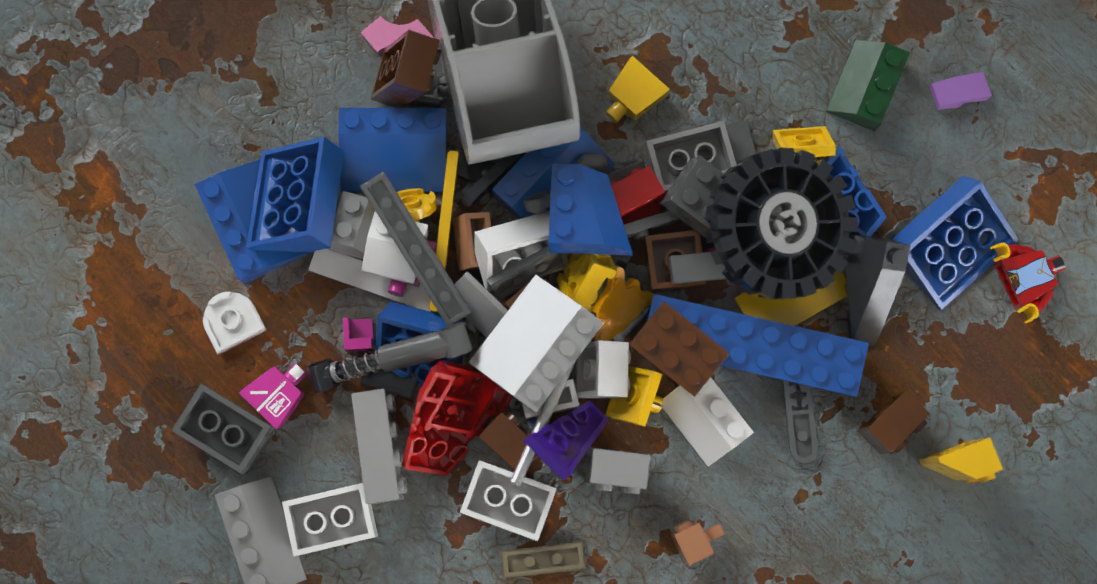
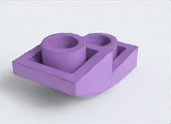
[929,72,992,110]

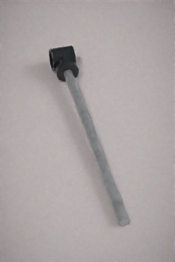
[510,248,634,486]

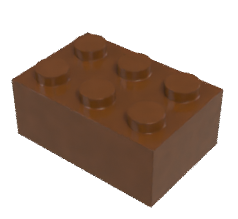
[629,301,730,397]

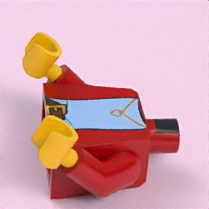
[990,243,1065,323]

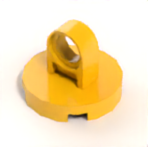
[397,188,437,223]

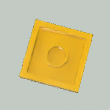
[773,126,836,157]
[605,366,663,426]

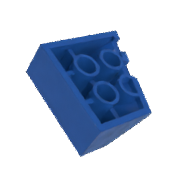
[827,146,886,237]
[548,163,632,255]
[376,301,466,388]

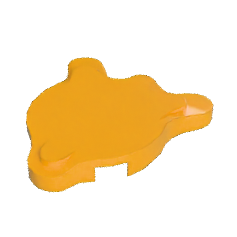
[592,265,653,341]

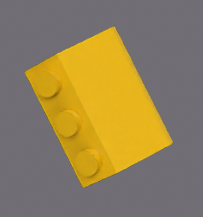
[919,438,1003,484]

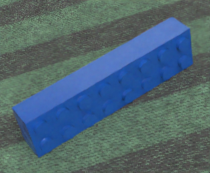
[648,294,869,397]

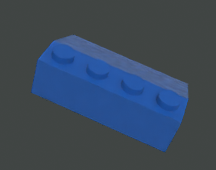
[338,107,448,193]
[492,127,616,219]
[246,137,344,252]
[194,160,315,285]
[892,176,1019,310]

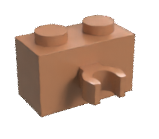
[452,212,491,271]
[670,520,725,566]

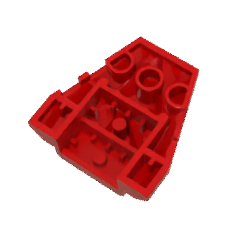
[402,359,513,476]

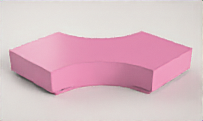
[361,16,434,54]

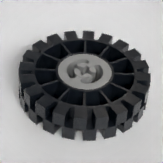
[705,148,857,300]

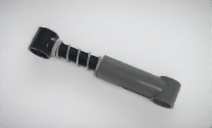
[306,322,473,393]

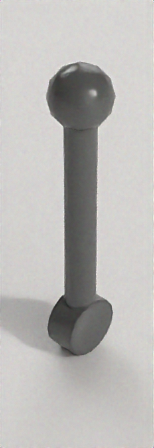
[614,306,650,342]

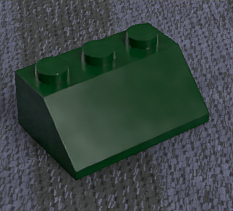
[826,40,910,131]

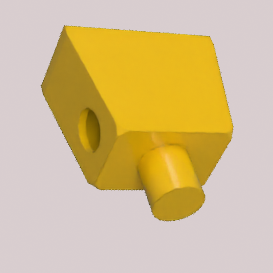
[605,56,670,123]

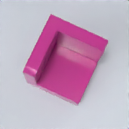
[343,317,374,352]

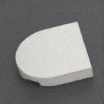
[203,292,267,355]

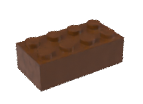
[370,30,441,108]

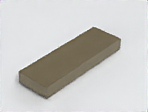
[501,541,585,579]

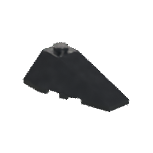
[844,234,911,345]

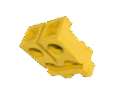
[556,253,618,313]

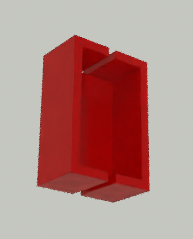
[610,165,665,225]

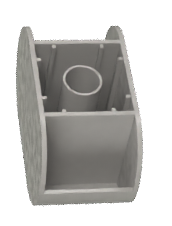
[427,0,580,165]

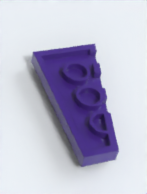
[523,401,609,480]

